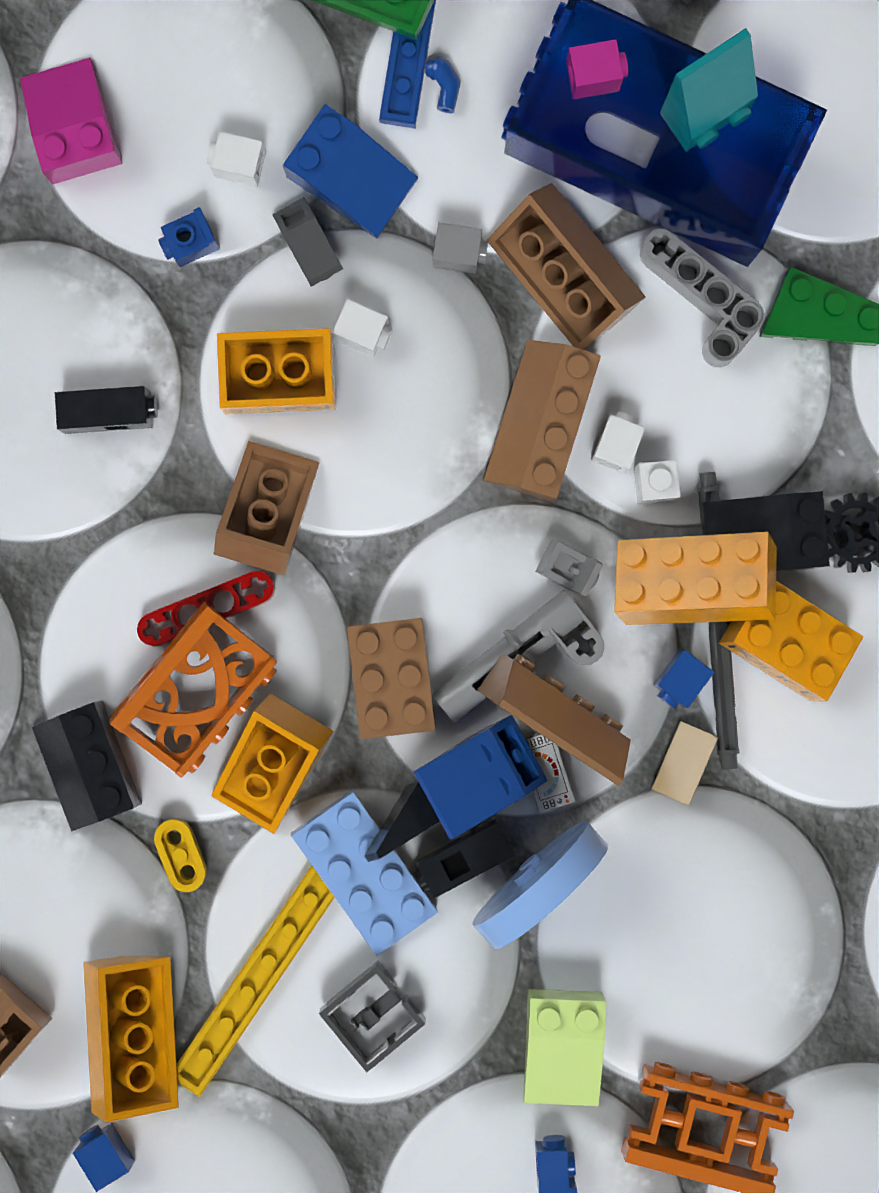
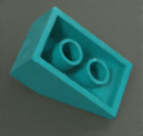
[660,28,758,151]

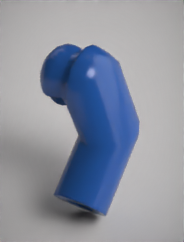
[425,57,461,114]

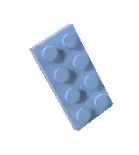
[291,790,438,956]

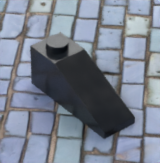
[364,779,440,862]

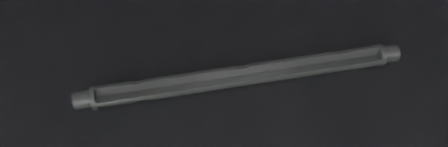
[697,472,740,770]

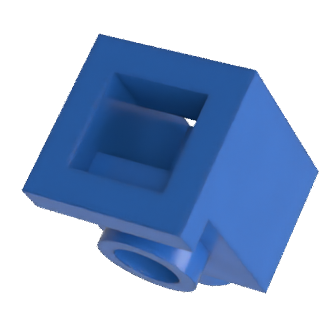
[158,207,220,267]
[535,1135,577,1193]

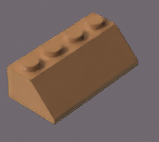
[486,183,646,350]
[483,340,601,503]
[477,653,631,786]

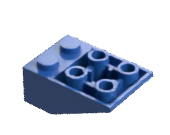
[413,715,548,840]

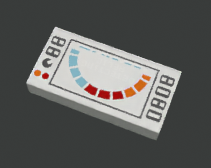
[525,734,575,813]

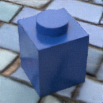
[653,649,715,709]
[72,1123,135,1192]

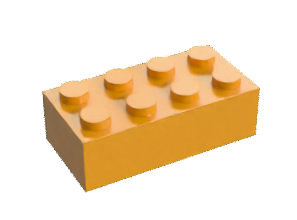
[614,532,777,625]

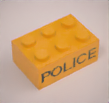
[217,328,336,415]
[719,581,864,701]

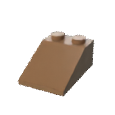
[213,441,319,576]

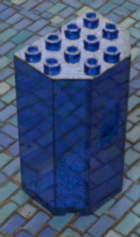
[501,0,827,267]

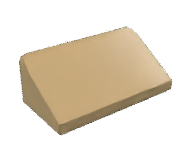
[651,721,718,806]

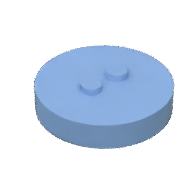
[472,821,609,949]

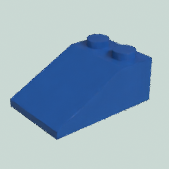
[283,104,418,239]

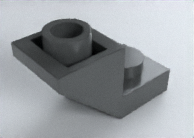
[272,197,343,287]

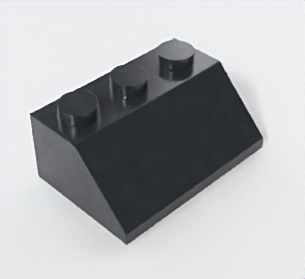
[32,700,142,832]

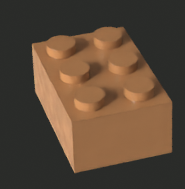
[347,618,435,739]

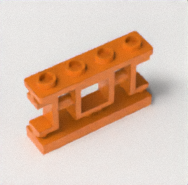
[621,1062,794,1193]

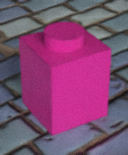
[566,40,628,99]

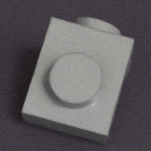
[535,539,603,596]

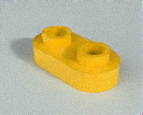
[154,818,207,892]

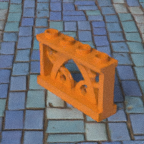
[109,602,277,778]

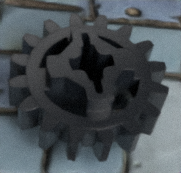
[825,492,879,573]

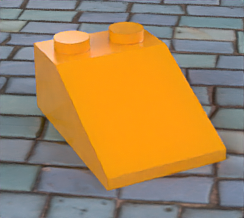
[211,693,334,834]

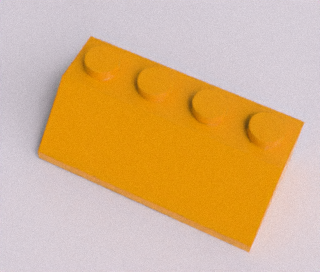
[83,956,179,1122]

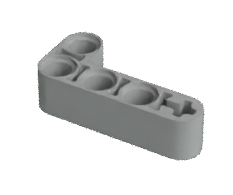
[640,229,765,367]

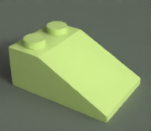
[524,989,606,1106]

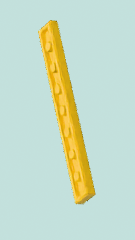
[176,865,335,1097]

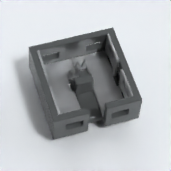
[319,960,426,1073]

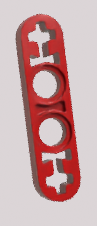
[137,571,276,646]

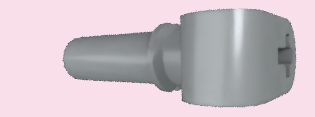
[432,590,605,723]

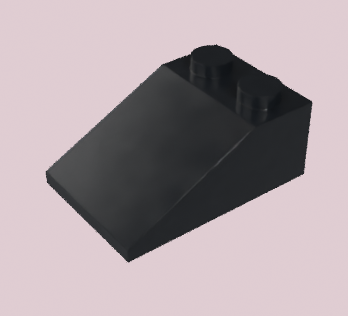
[700,491,830,572]

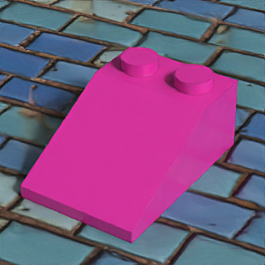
[20,58,122,185]

